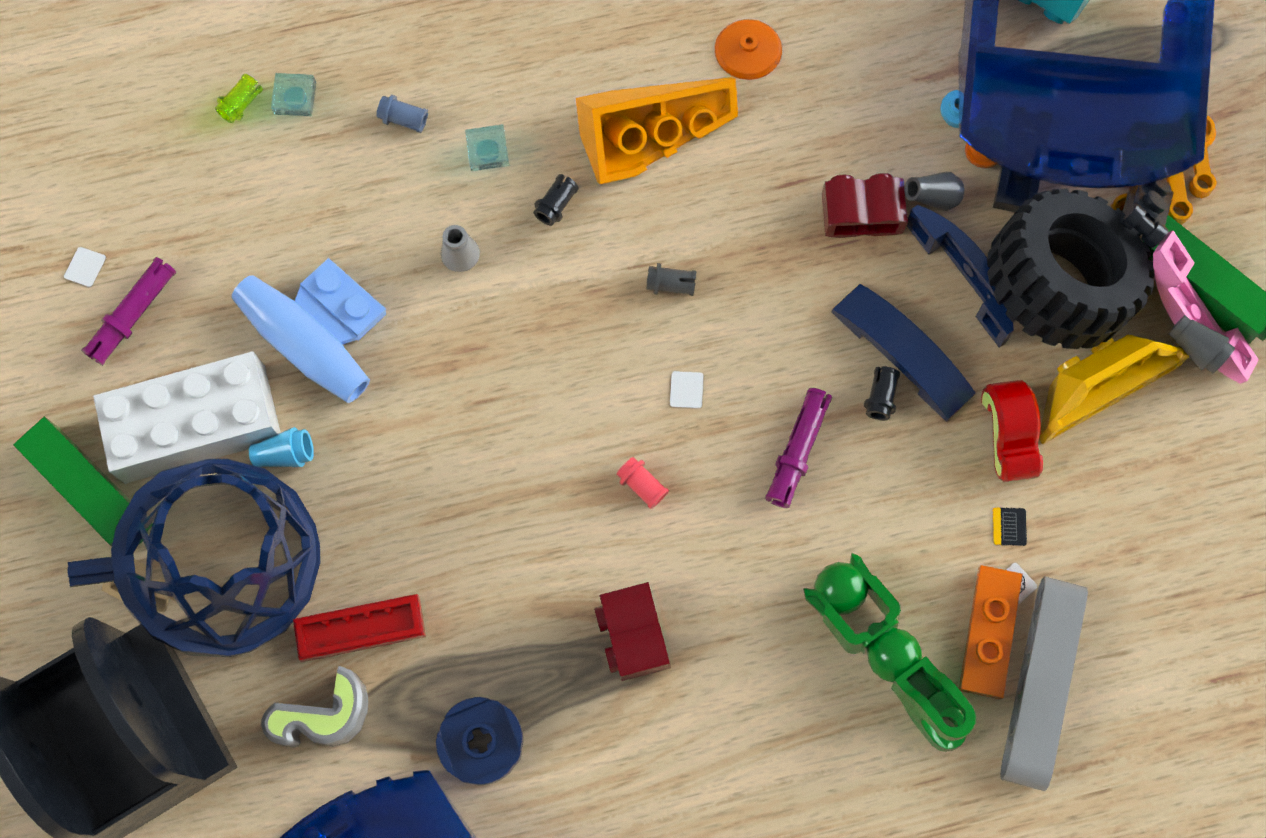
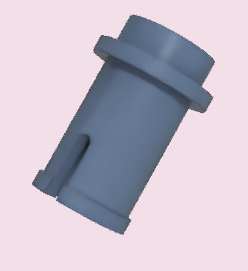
[376,95,428,133]

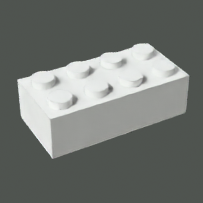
[93,351,281,484]

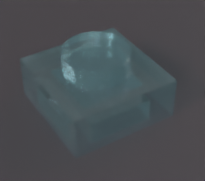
[271,73,316,116]
[465,124,510,171]

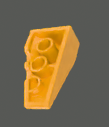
[576,77,738,184]

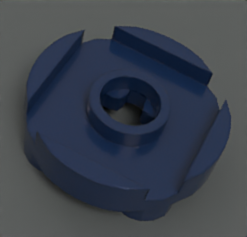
[436,697,524,786]

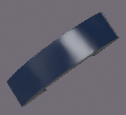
[907,205,1014,348]
[832,284,976,422]

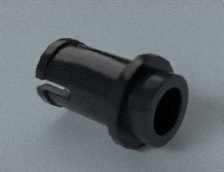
[533,174,579,226]
[864,366,901,421]

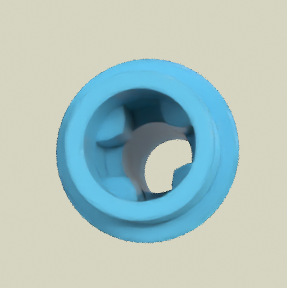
[249,427,314,467]

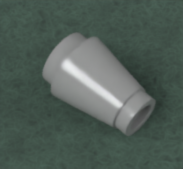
[441,225,480,272]

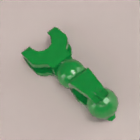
[803,553,976,752]

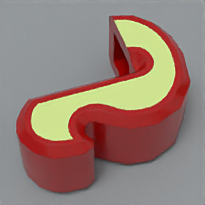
[981,380,1043,482]

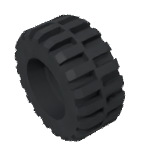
[987,189,1154,349]

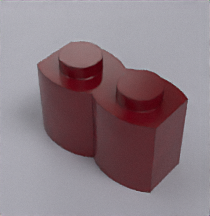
[822,173,908,238]
[594,582,671,681]

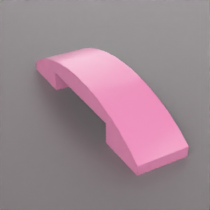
[1153,230,1259,384]

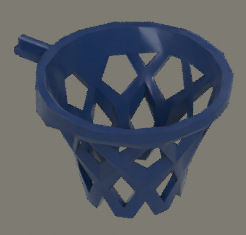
[67,459,321,657]

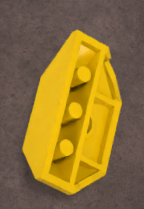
[1039,334,1189,444]

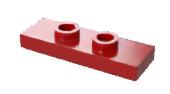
[293,594,426,662]

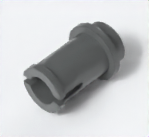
[646,263,697,296]

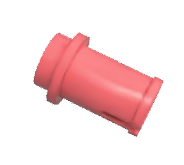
[617,457,669,509]

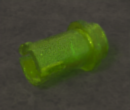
[215,74,263,123]

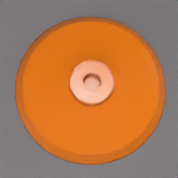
[715,19,782,80]

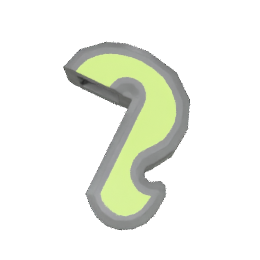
[261,666,368,748]

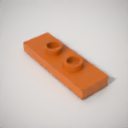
[959,565,1023,700]

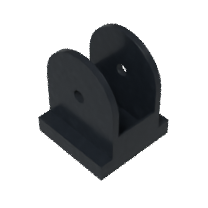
[0,617,238,838]

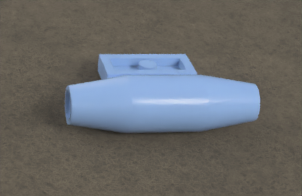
[232,258,386,403]

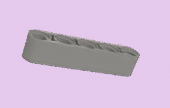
[1000,576,1088,791]

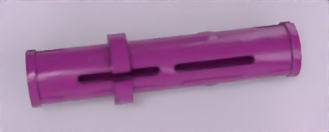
[81,257,176,366]
[765,388,832,509]

